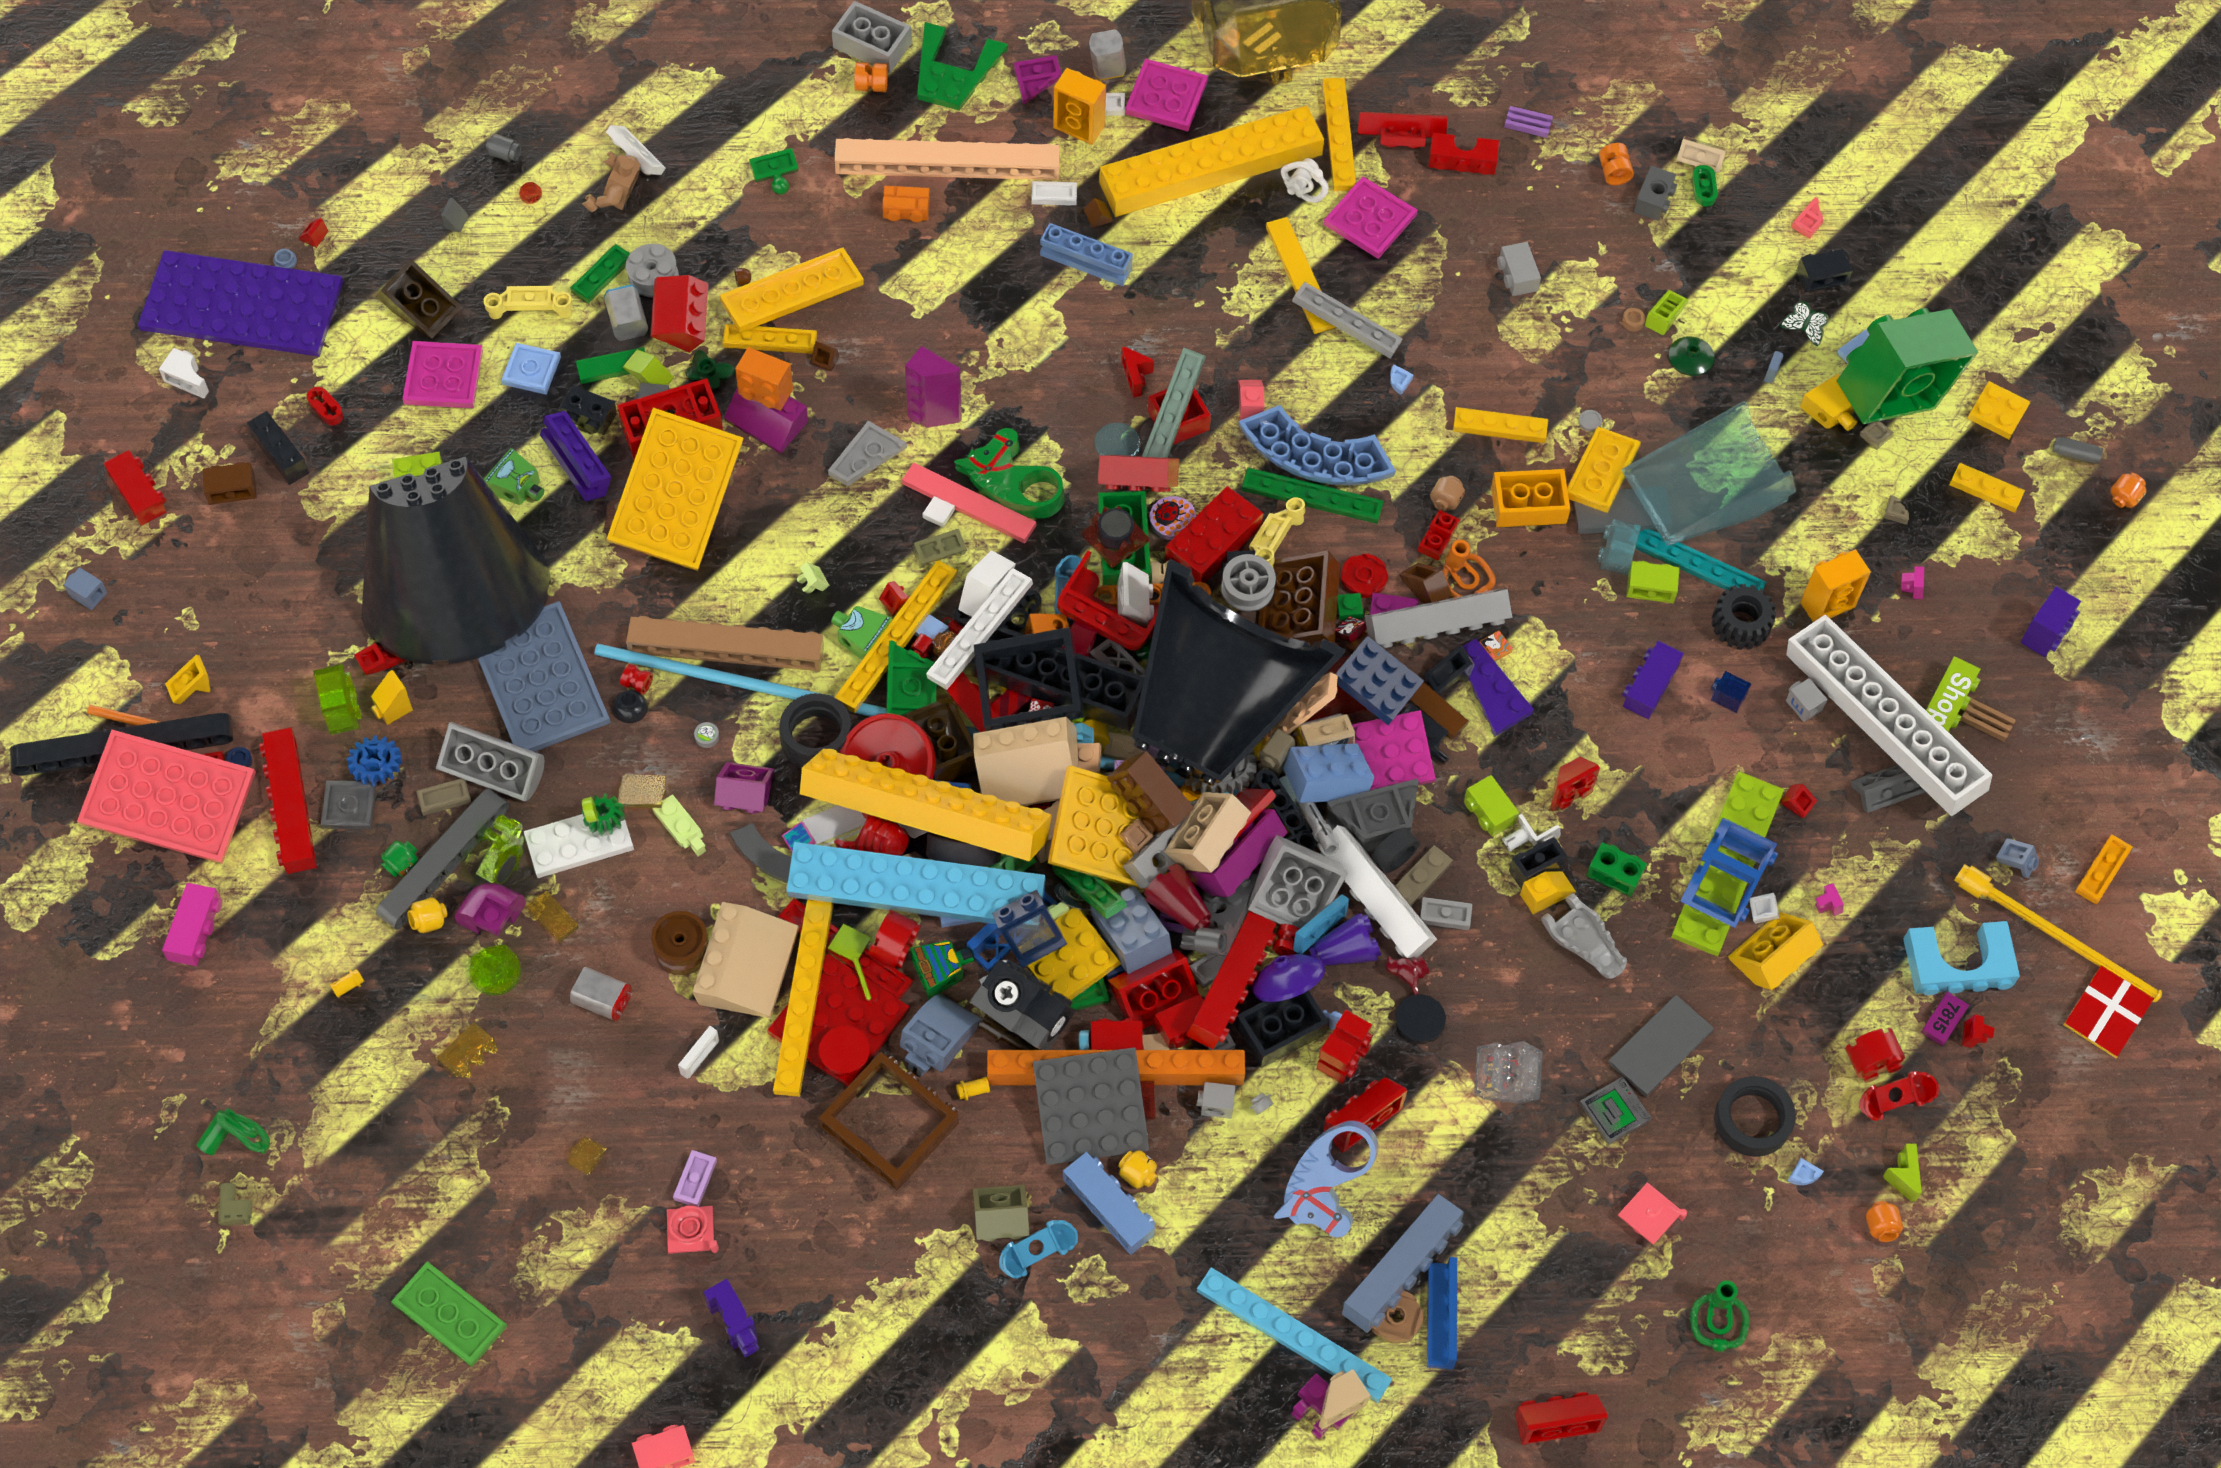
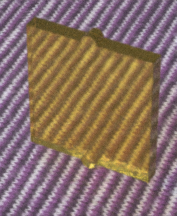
[618,774,667,808]

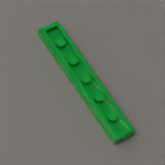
[1241,467,1384,524]

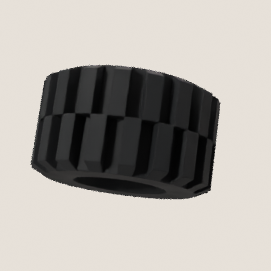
[1711,584,1776,650]

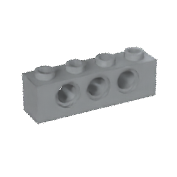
[1122,799,1199,889]

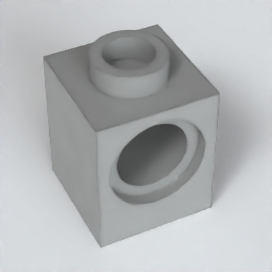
[1197,1082,1235,1119]

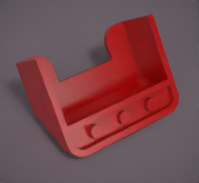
[1057,550,1158,650]

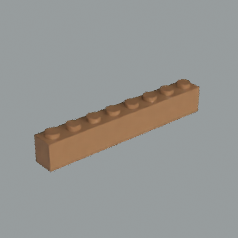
[626,616,824,671]

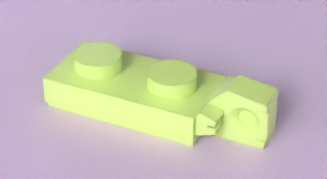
[652,794,706,856]

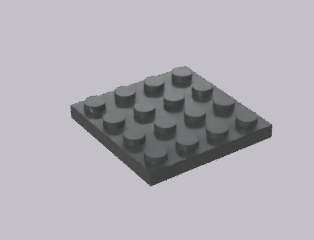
[1033,1047,1149,1165]

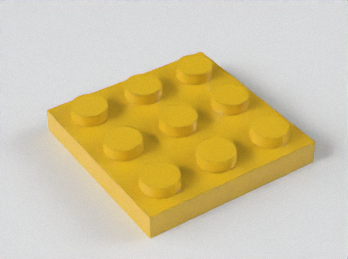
[1018,907,1120,1000]

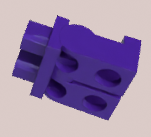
[703,1279,759,1357]

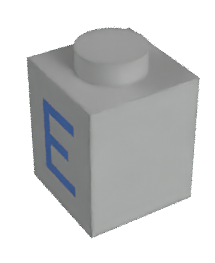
[1786,678,1827,722]

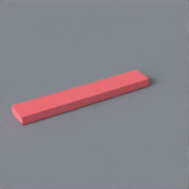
[902,463,1036,544]

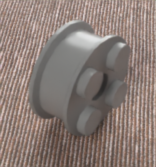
[626,244,679,298]
[1221,554,1276,612]

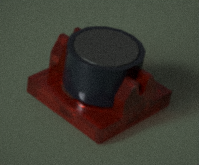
[1082,506,1149,568]

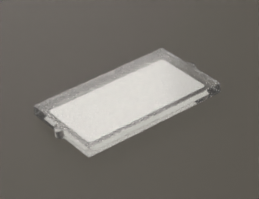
[797,803,866,846]

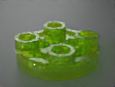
[469,945,521,996]

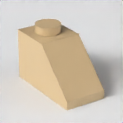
[1319,1369,1371,1430]

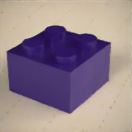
[2020,586,2081,657]

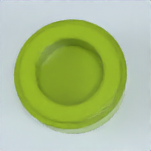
[582,797,598,823]

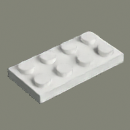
[524,813,634,878]

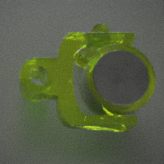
[476,814,524,885]

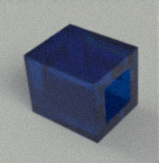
[1710,671,1751,713]

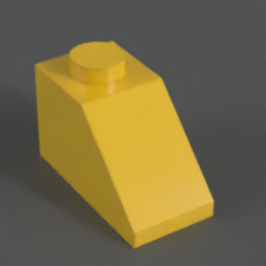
[371,670,413,725]
[1520,871,1576,914]

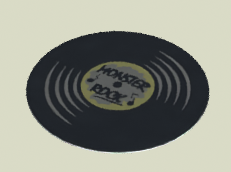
[1055,882,1091,910]

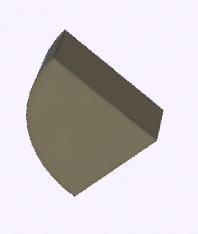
[1884,495,1909,525]

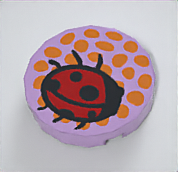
[1150,496,1196,540]

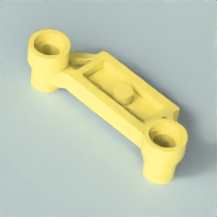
[484,286,573,319]
[1249,498,1305,569]

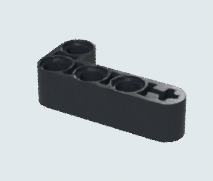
[1249,769,1318,851]

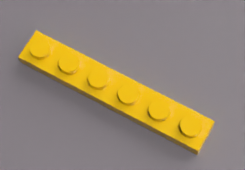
[1322,78,1356,191]

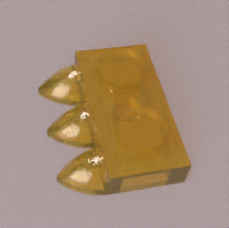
[437,1022,497,1078]

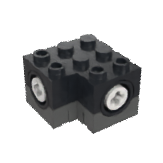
[970,959,1076,1050]

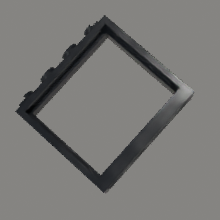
[974,627,1085,731]

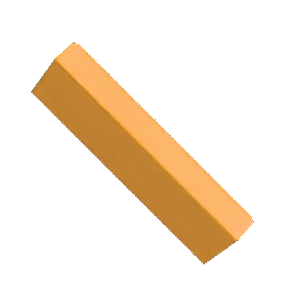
[2075,834,2133,905]

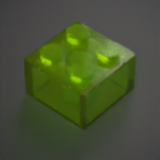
[313,664,362,735]

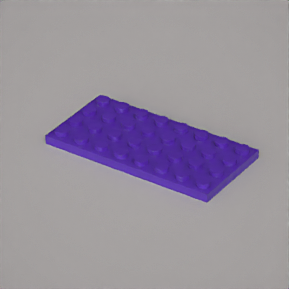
[138,250,343,357]

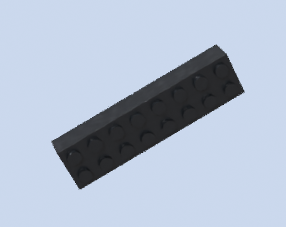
[963,616,1144,732]

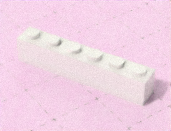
[1317,825,1437,958]

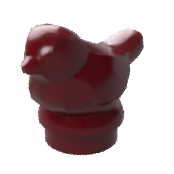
[1385,955,1430,995]

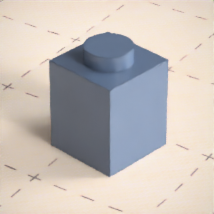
[64,567,107,610]

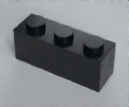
[247,411,309,485]

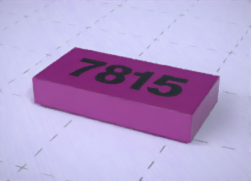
[1921,991,1969,1046]

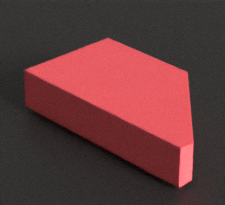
[1791,197,1824,239]

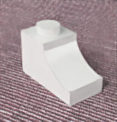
[159,348,209,398]

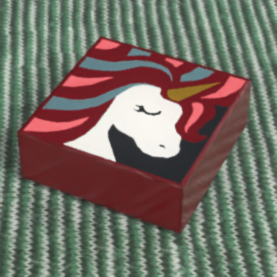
[1335,616,1367,643]

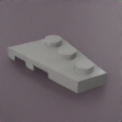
[828,421,907,486]

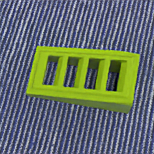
[1645,290,1688,335]

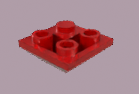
[1550,756,1600,812]

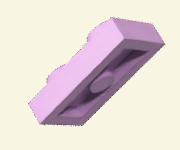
[673,1150,717,1208]

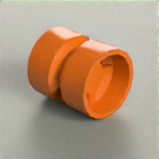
[854,62,888,93]
[1599,143,1634,186]

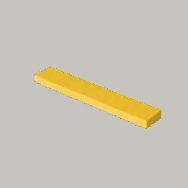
[1266,217,1336,334]

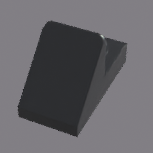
[1424,645,1475,695]

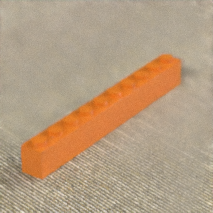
[987,1050,1245,1085]

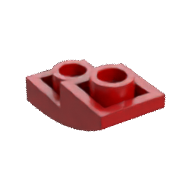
[1417,510,1461,561]

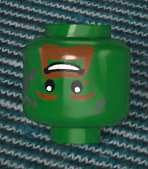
[381,840,419,878]

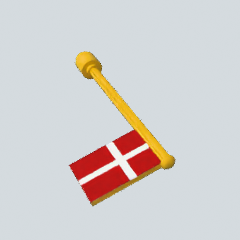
[1954,864,2162,1058]

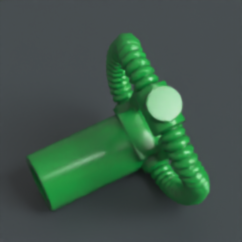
[196,1108,270,1155]
[1690,1280,1750,1352]

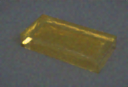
[527,891,579,943]

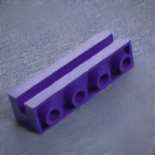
[540,411,611,501]

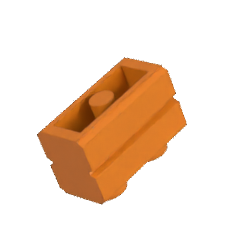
[883,186,930,222]

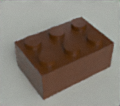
[1107,751,1194,835]

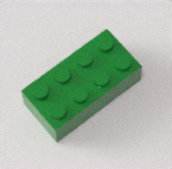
[1098,491,1151,586]

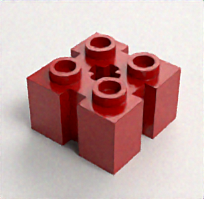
[1316,1010,1373,1084]

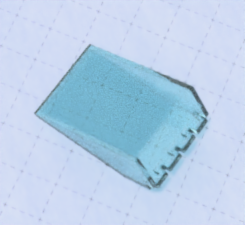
[1621,401,1796,546]

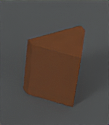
[1084,198,1113,228]
[810,341,840,371]

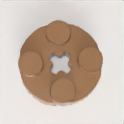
[1372,1291,1423,1344]

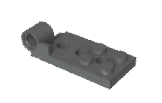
[1180,873,1258,955]

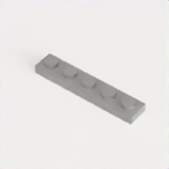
[1292,282,1403,359]

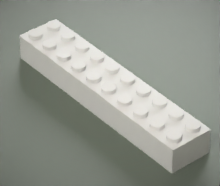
[1787,614,1992,816]

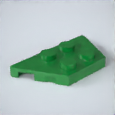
[886,640,936,717]

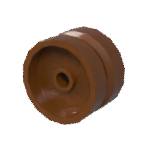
[651,911,709,975]

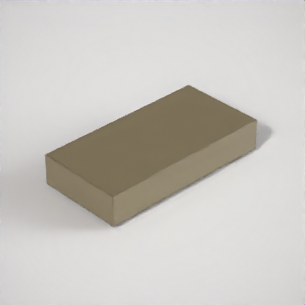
[416,778,471,816]

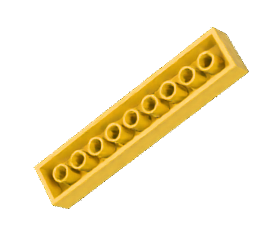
[1099,105,1324,217]
[800,749,1052,861]

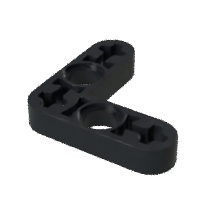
[954,590,1042,634]

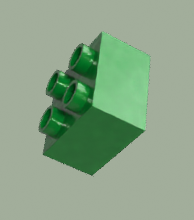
[1837,308,1979,424]

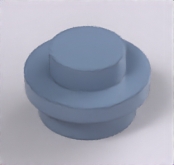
[273,249,297,269]

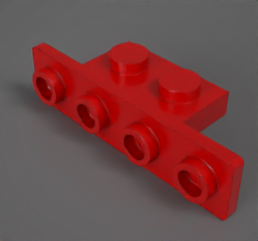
[1358,112,1448,148]

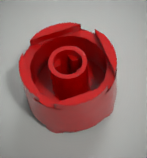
[868,909,921,968]
[1845,1028,1905,1083]

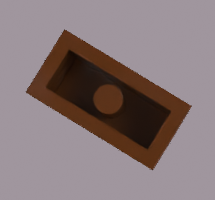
[202,462,257,505]

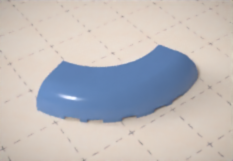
[1238,405,1396,485]

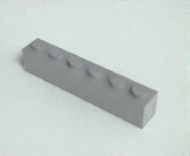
[1365,589,1512,648]

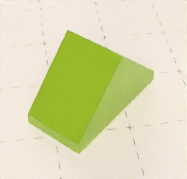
[623,349,674,385]

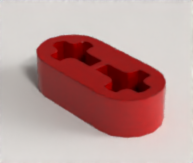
[307,387,343,426]

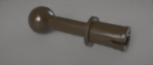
[977,1014,1041,1050]

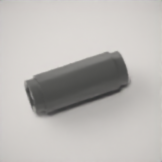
[2052,437,2103,464]

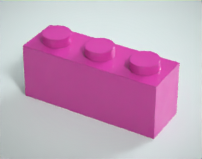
[162,883,222,966]

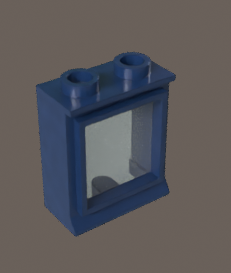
[992,890,1067,967]

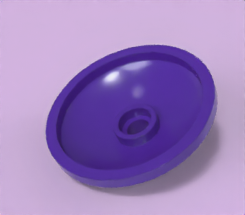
[1251,954,1325,1002]

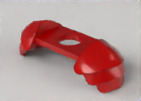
[1859,1071,1939,1121]

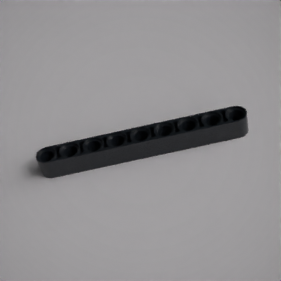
[10,713,233,776]

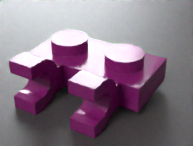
[1291,1373,1355,1439]

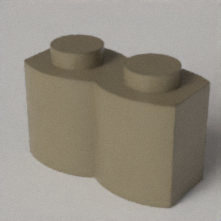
[1258,729,1295,779]

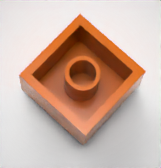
[735,347,793,411]

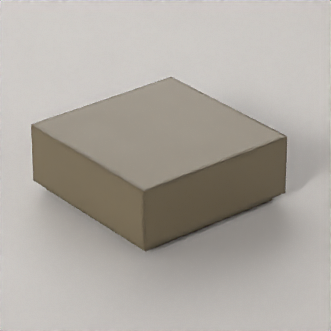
[1860,421,1894,450]

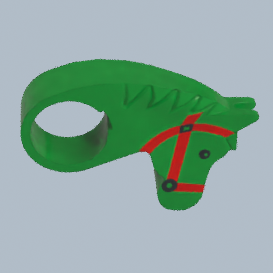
[954,428,1065,518]

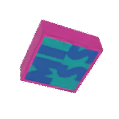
[782,821,816,852]

